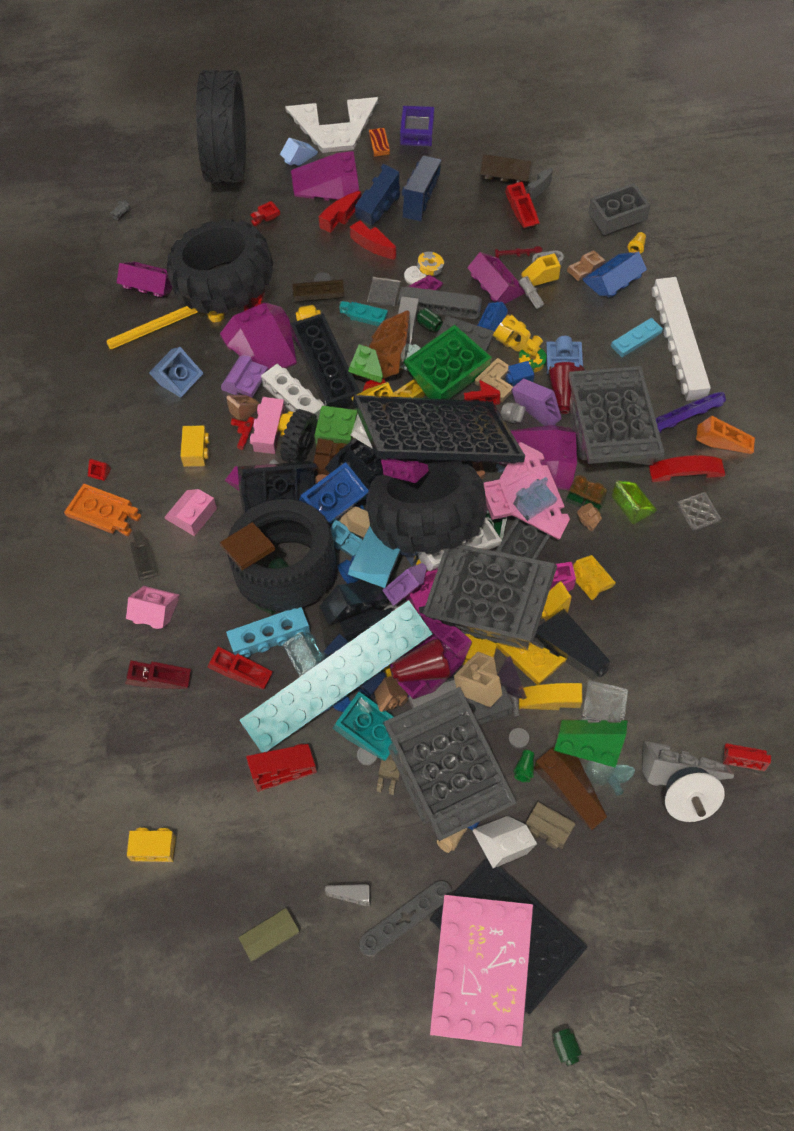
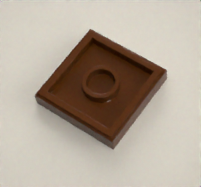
[219,522,275,570]

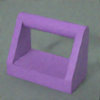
[382,563,427,606]

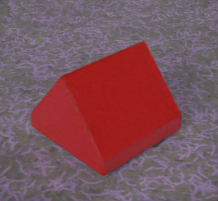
[88,459,111,481]

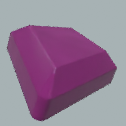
[409,275,443,291]

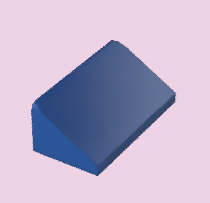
[477,302,508,331]

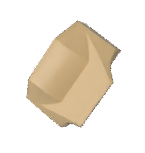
[339,506,370,538]

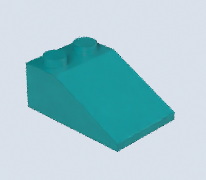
[332,692,393,761]

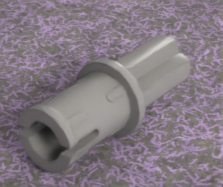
[518,276,544,309]

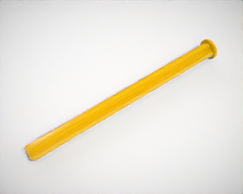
[106,306,198,349]

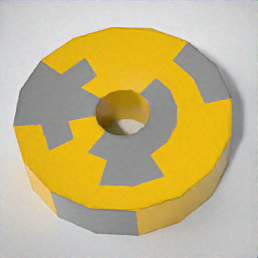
[417,252,444,276]

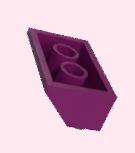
[468,252,525,304]
[117,261,173,297]

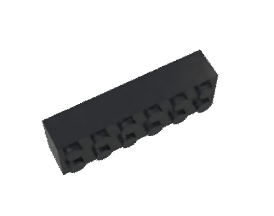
[290,313,361,409]

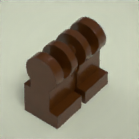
[313,438,347,478]

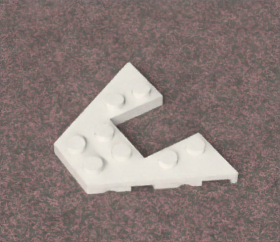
[285,97,378,153]

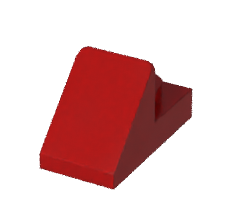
[464,380,500,405]

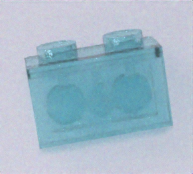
[513,477,558,521]
[282,632,325,677]

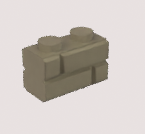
[526,802,576,849]

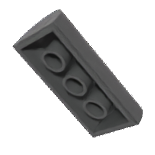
[496,512,563,559]

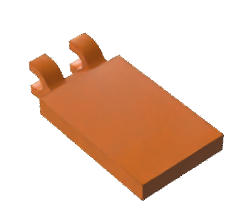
[64,483,141,536]

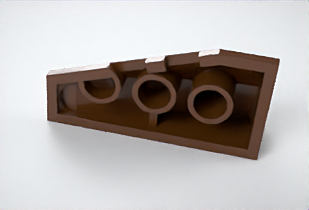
[534,747,607,831]

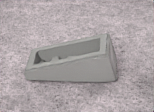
[325,885,370,906]

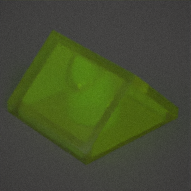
[612,481,657,524]

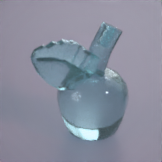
[585,761,635,795]

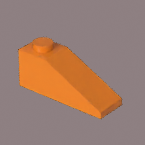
[696,416,755,454]

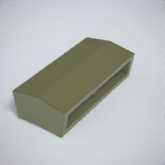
[238,908,299,962]

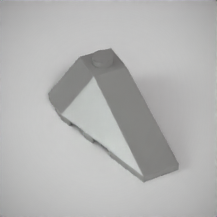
[642,741,734,786]

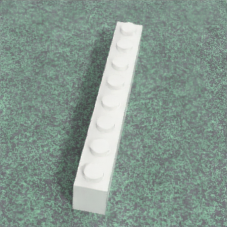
[652,277,711,401]

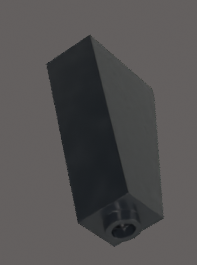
[533,609,610,680]

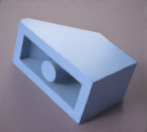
[280,138,318,166]

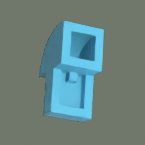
[330,520,363,557]

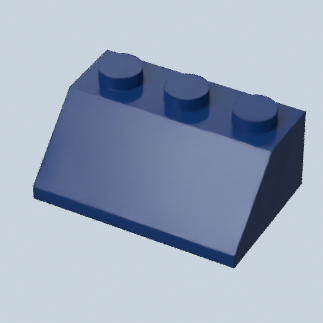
[582,252,647,297]

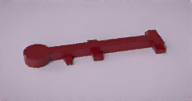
[495,246,542,258]

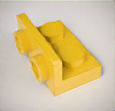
[573,555,616,600]

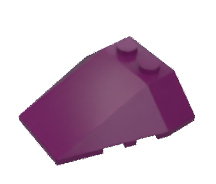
[291,151,359,201]
[220,303,297,370]
[499,425,577,491]
[390,612,472,699]

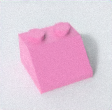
[164,489,217,536]
[126,586,180,629]

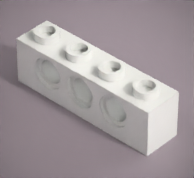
[261,364,324,419]

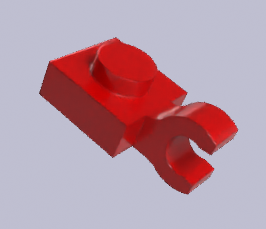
[250,201,280,226]

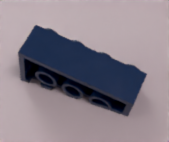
[402,155,442,221]

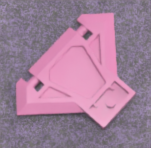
[484,442,570,539]

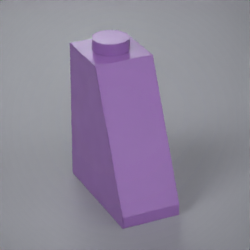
[512,379,562,426]

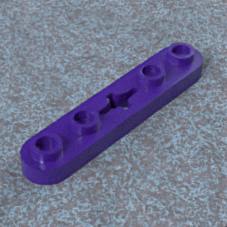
[655,392,726,433]

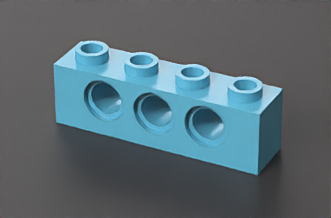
[226,607,310,658]

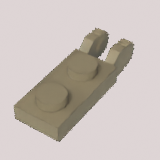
[376,754,400,795]

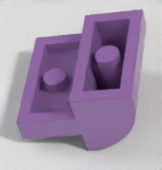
[221,356,268,397]

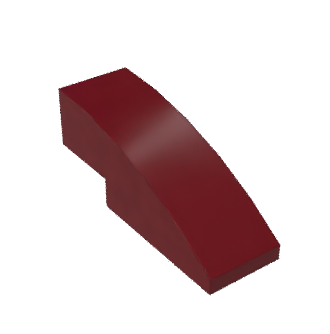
[125,660,191,689]

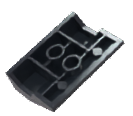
[324,438,383,490]
[238,461,316,514]

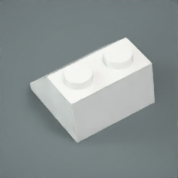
[473,816,537,868]

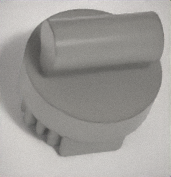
[501,402,526,423]

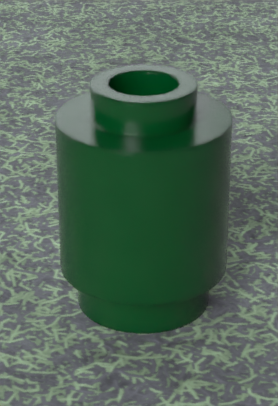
[417,308,443,332]
[553,1028,582,1067]

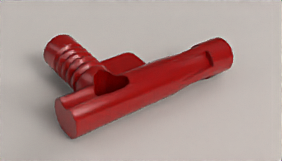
[231,417,255,450]

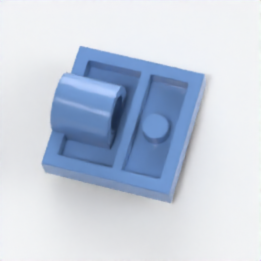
[546,336,583,374]

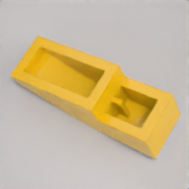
[519,683,582,710]

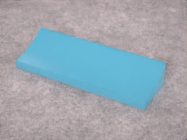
[348,526,401,588]

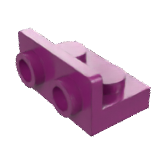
[381,458,429,483]

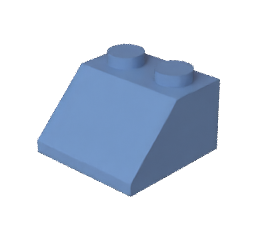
[149,347,203,397]

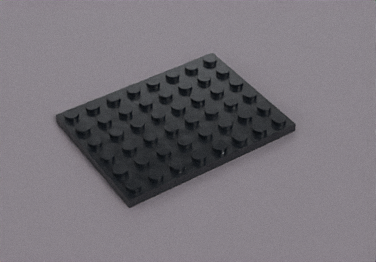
[353,395,525,463]

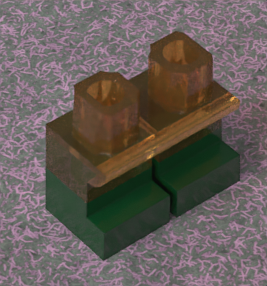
[566,475,607,511]

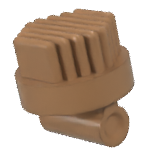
[577,503,602,531]

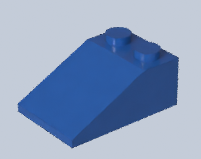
[299,462,369,525]

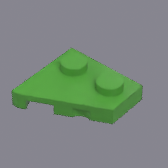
[348,344,383,383]

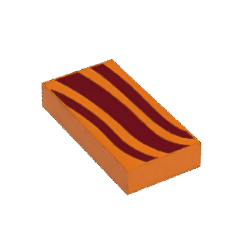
[369,128,390,157]

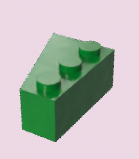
[554,720,628,768]

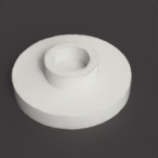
[404,266,427,285]

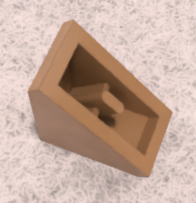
[226,395,260,421]

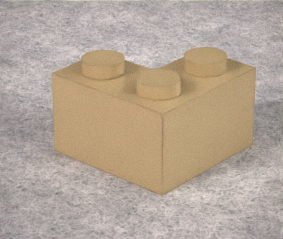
[454,652,502,707]

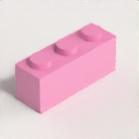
[250,397,286,454]

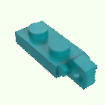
[339,301,388,326]

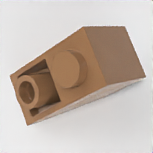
[374,676,408,712]

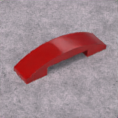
[648,455,725,482]

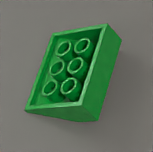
[404,325,492,399]

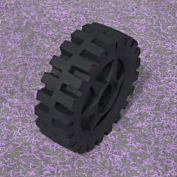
[280,409,318,463]

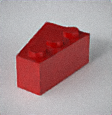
[246,744,317,792]

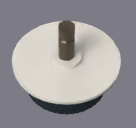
[665,767,724,822]

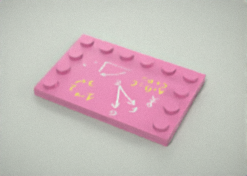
[430,895,533,1047]

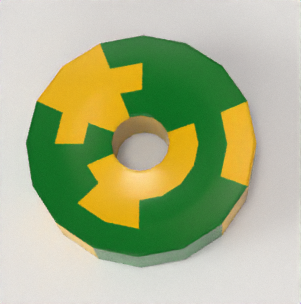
[518,347,547,372]

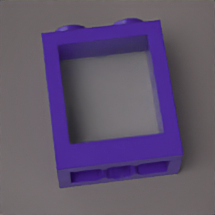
[400,106,434,146]

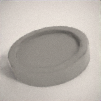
[509,728,529,749]
[357,748,377,766]

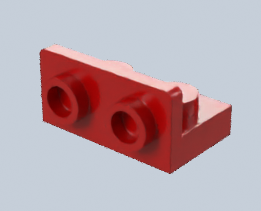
[723,744,771,771]

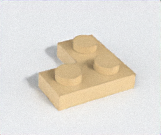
[475,358,513,402]

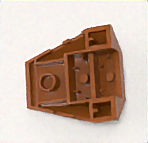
[352,310,410,381]

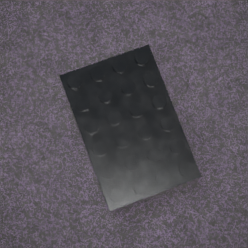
[429,858,588,1016]

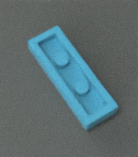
[611,318,663,357]

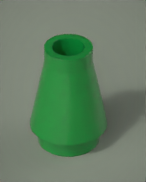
[513,750,535,783]

